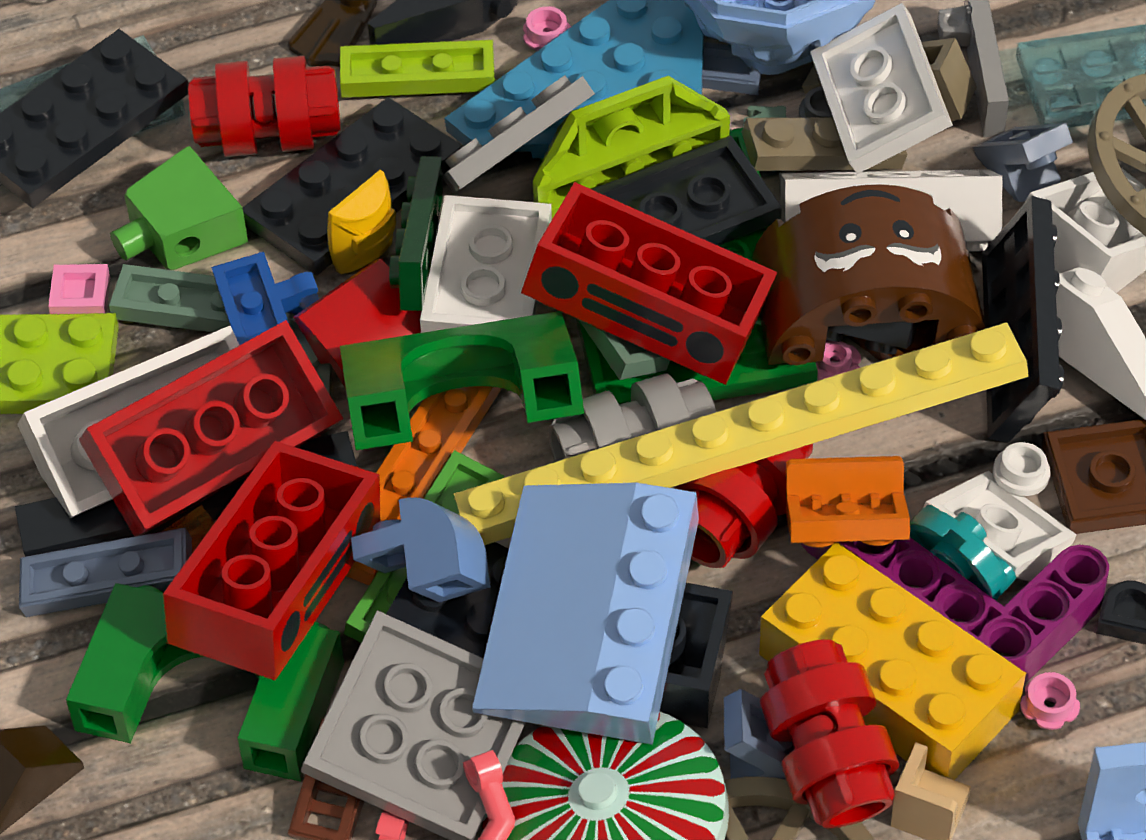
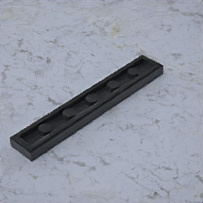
[15,431,358,557]

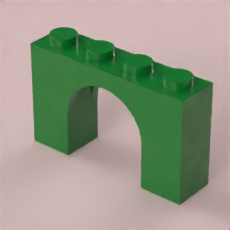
[340,311,584,450]
[66,583,344,782]

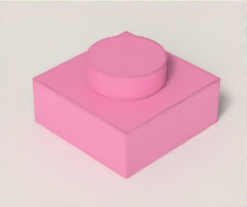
[48,264,110,314]

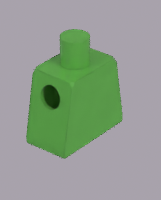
[110,146,248,270]

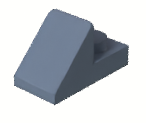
[973,123,1073,202]
[724,688,795,780]

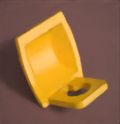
[327,170,396,274]

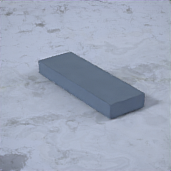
[19,528,192,617]

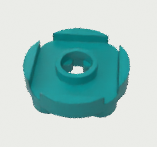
[910,505,1016,600]

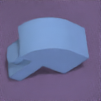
[351,497,490,602]

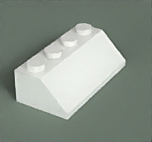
[779,169,1002,251]
[17,326,239,518]

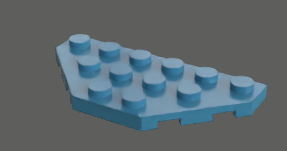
[444,0,704,158]

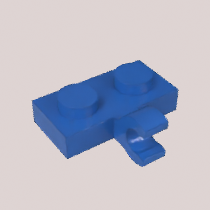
[211,252,319,345]

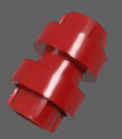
[188,56,341,157]
[674,444,813,568]
[760,639,899,828]

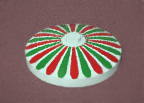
[482,711,729,840]

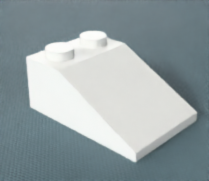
[1024,168,1146,293]

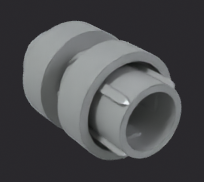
[549,373,717,462]

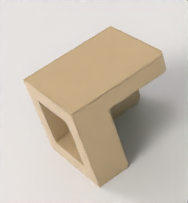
[890,743,971,840]

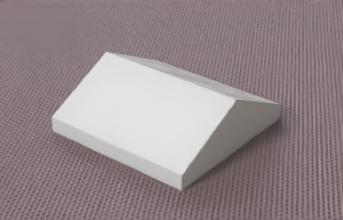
[923,471,1077,582]

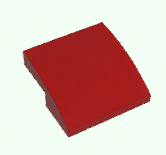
[293,259,422,389]

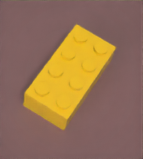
[759,542,1026,780]

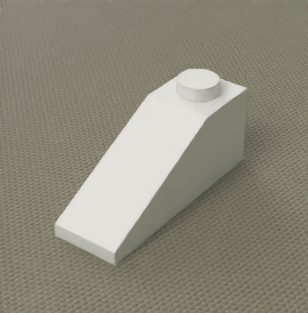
[1056,267,1146,420]

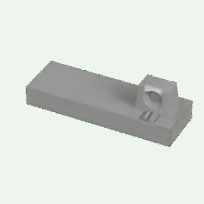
[937,0,1009,138]

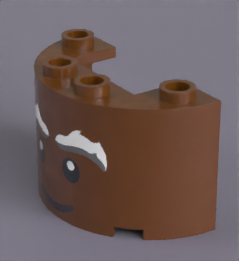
[751,184,986,365]

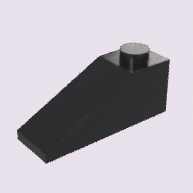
[367,0,518,45]

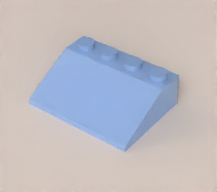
[472,482,699,745]

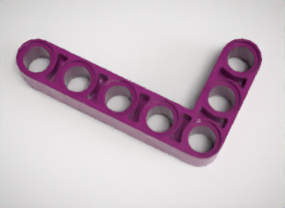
[801,537,1109,685]

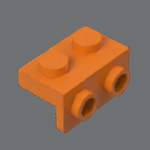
[786,456,910,547]

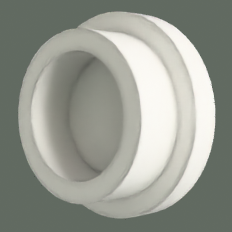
[993,442,1050,496]

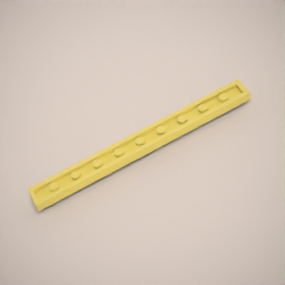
[454,322,1028,545]

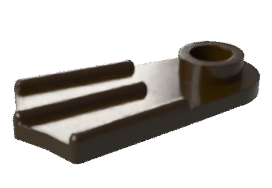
[288,0,377,67]

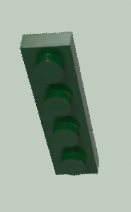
[389,156,443,311]

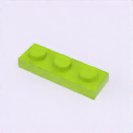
[340,40,495,98]

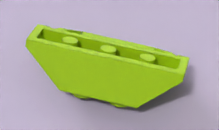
[533,76,730,218]

